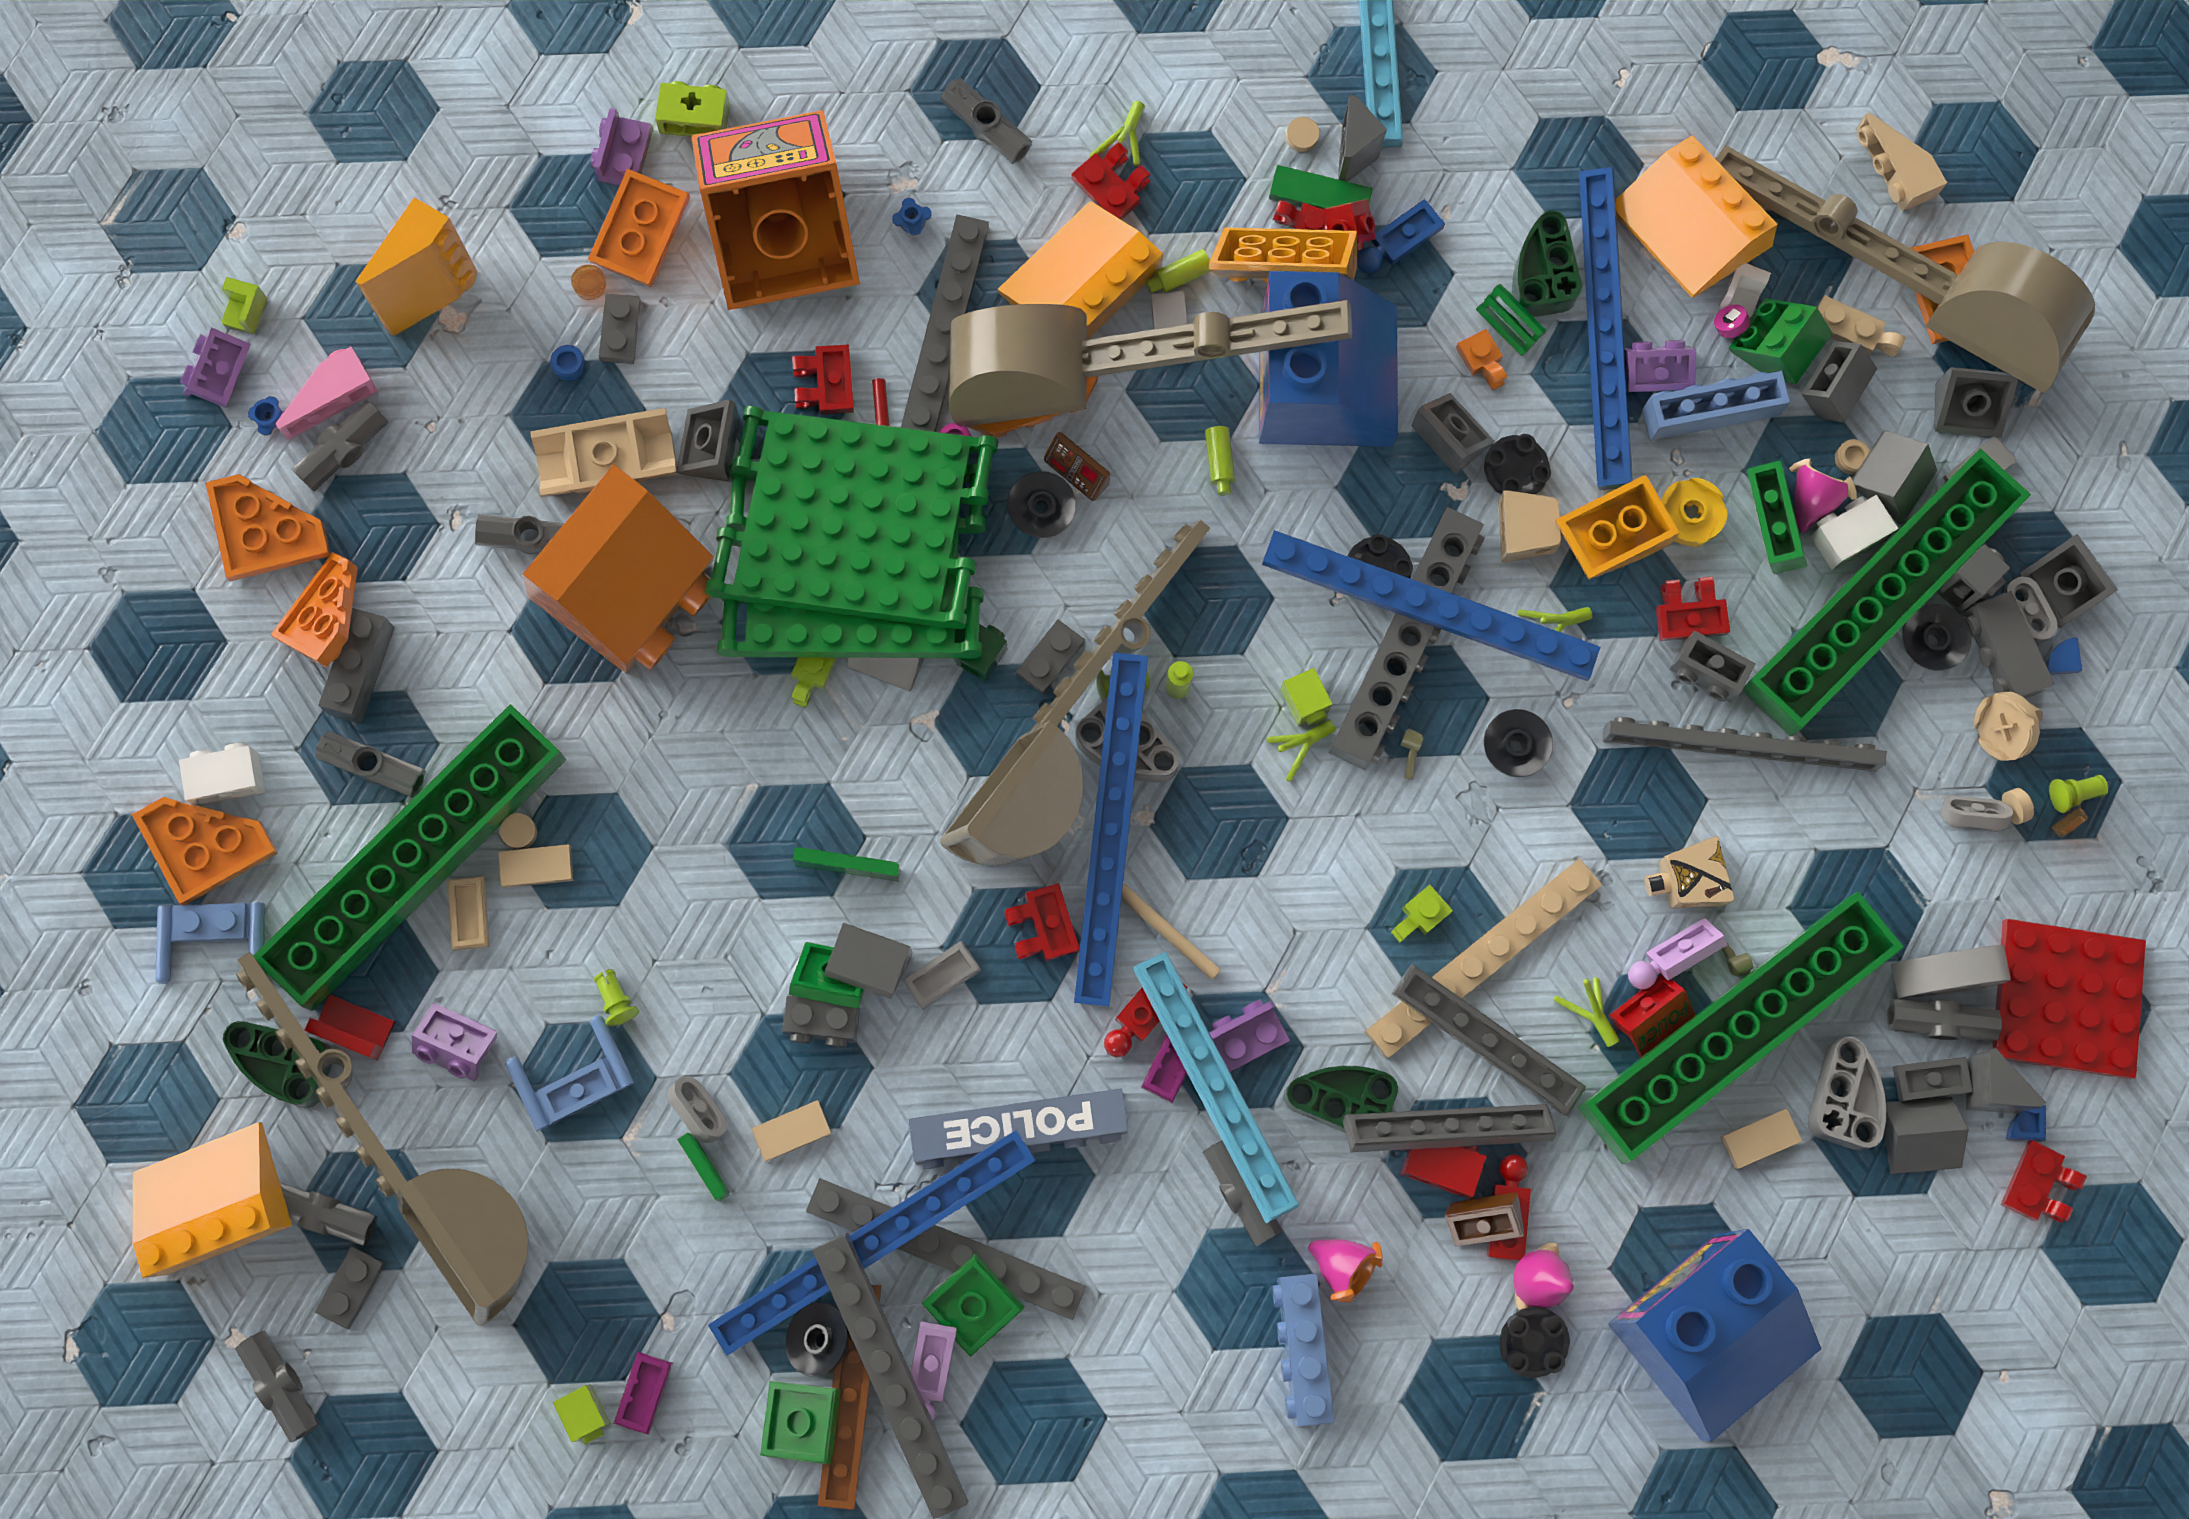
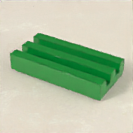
[1476,284,1547,356]
[677,1132,730,1202]

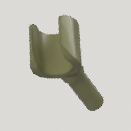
[1400,729,1423,779]
[1721,942,1753,976]

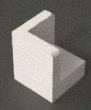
[1719,263,1771,318]

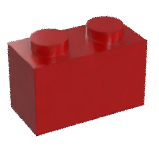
[1400,1146,1486,1199]

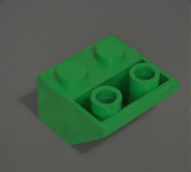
[1729,298,1833,384]

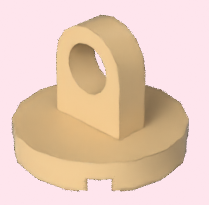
[1974,692,2043,761]

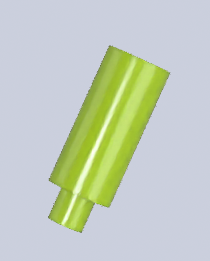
[1145,249,1211,294]
[1205,426,1235,496]
[1165,661,1193,699]

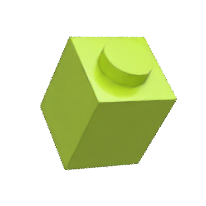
[1280,668,1332,726]
[553,1384,611,1445]

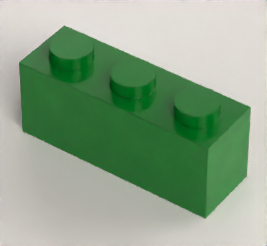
[1747,460,1808,575]

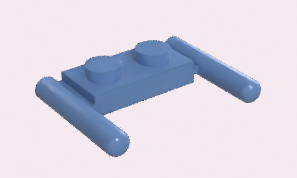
[155,902,265,984]
[505,1015,634,1132]

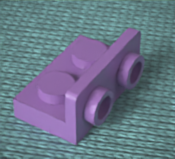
[591,108,653,185]
[180,327,251,408]
[1625,340,1696,392]
[1209,999,1290,1072]
[412,1003,497,1081]

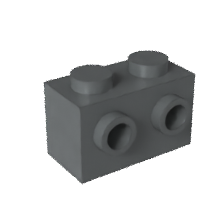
[1801,340,1877,422]
[1936,544,2010,614]
[1669,630,1756,702]
[782,996,860,1048]

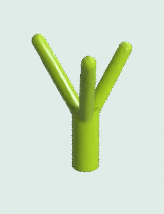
[1089,101,1145,166]
[1517,607,1592,662]
[1266,719,1336,782]
[1554,977,1620,1047]

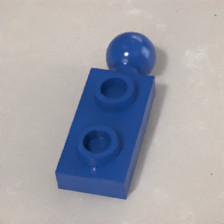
[1357,199,1445,273]

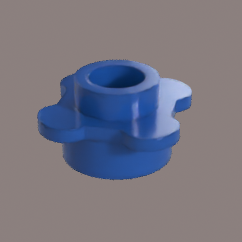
[892,198,932,236]
[248,396,284,436]

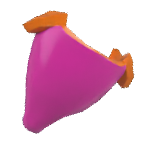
[1308,1239,1383,1303]

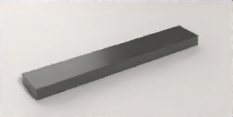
[1391,964,1586,1116]
[1343,1104,1557,1153]

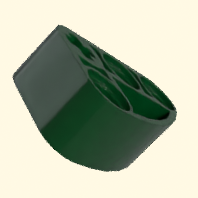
[1512,210,1582,317]
[223,1021,332,1108]
[1283,1066,1398,1133]

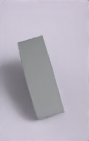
[1075,697,1179,782]
[1891,945,2011,999]
[1807,1036,1886,1150]

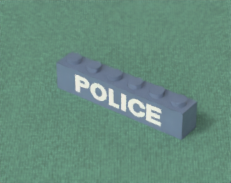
[909,1088,1128,1169]

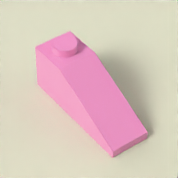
[276,347,378,440]

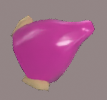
[1789,459,1857,533]
[1513,1243,1574,1310]

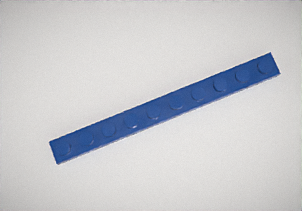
[1579,167,1633,491]
[1262,530,1601,681]
[1074,652,1148,1007]
[708,1129,1036,1356]

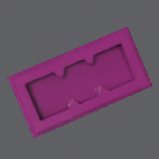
[1141,1035,1187,1103]
[613,1352,673,1435]

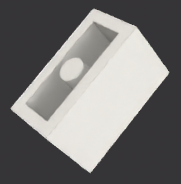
[1810,495,1899,570]
[179,743,265,806]

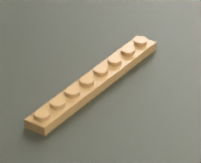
[1365,858,1602,1059]

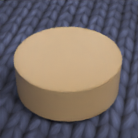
[1286,117,1320,152]
[1835,439,1870,475]
[2002,788,2034,824]
[500,813,537,850]

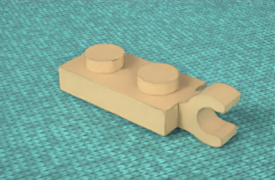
[1818,295,1906,357]

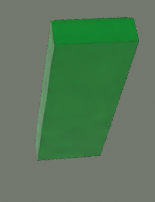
[1268,165,1373,209]
[793,847,901,882]

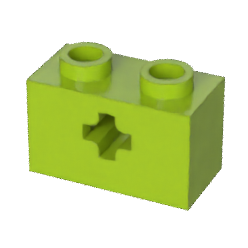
[655,81,730,137]

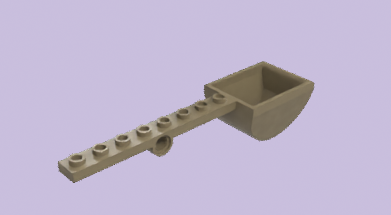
[1715,145,2095,392]
[949,300,1352,427]
[940,519,1210,866]
[236,952,528,1326]

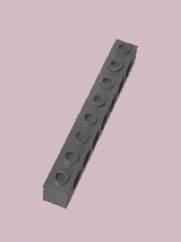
[1328,507,1485,771]

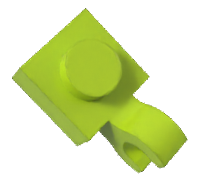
[791,657,837,708]
[1391,885,1453,943]

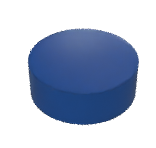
[550,345,586,381]

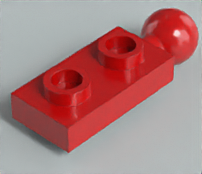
[1104,982,1188,1058]
[1487,1154,1531,1260]

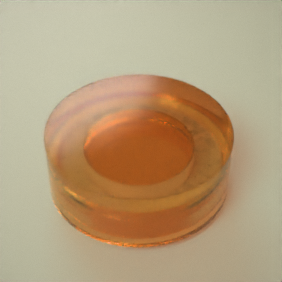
[571,264,606,300]
[2051,806,2088,837]

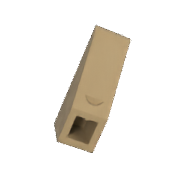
[1856,113,1947,212]

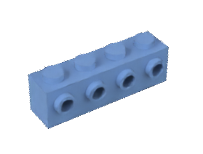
[1642,371,1790,441]
[1272,1273,1334,1426]

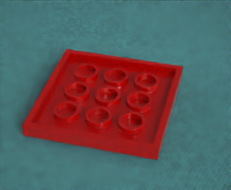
[1992,919,2146,1080]

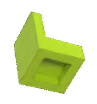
[221,277,268,334]

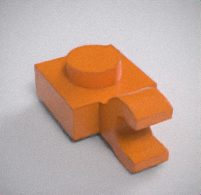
[1456,329,1507,390]

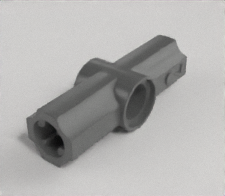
[941,78,1032,164]
[291,399,389,492]
[475,514,564,555]
[315,730,426,798]
[1887,999,2002,1041]
[1202,1140,1283,1247]
[280,1182,378,1246]
[235,1331,320,1442]

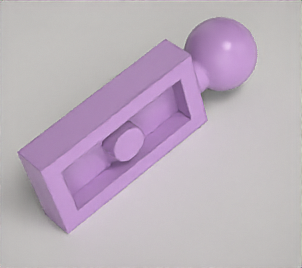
[1628,918,1727,989]
[911,1321,956,1421]

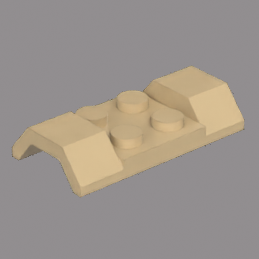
[530,408,677,498]

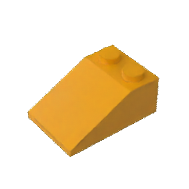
[1556,474,1680,580]

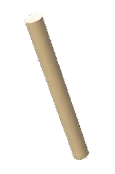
[1121,883,1221,980]

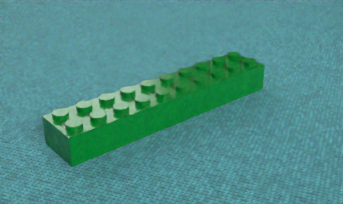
[1742,448,2031,736]
[253,704,567,1011]
[1577,891,1904,1164]

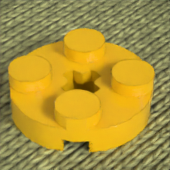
[1661,478,1728,547]

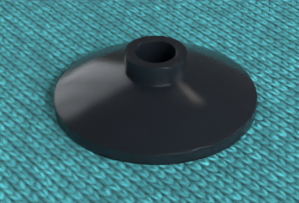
[1008,471,1076,538]
[1902,604,1971,671]
[1483,709,1553,777]
[786,1302,849,1377]

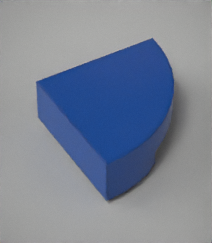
[2045,637,2082,675]
[2006,1105,2046,1142]

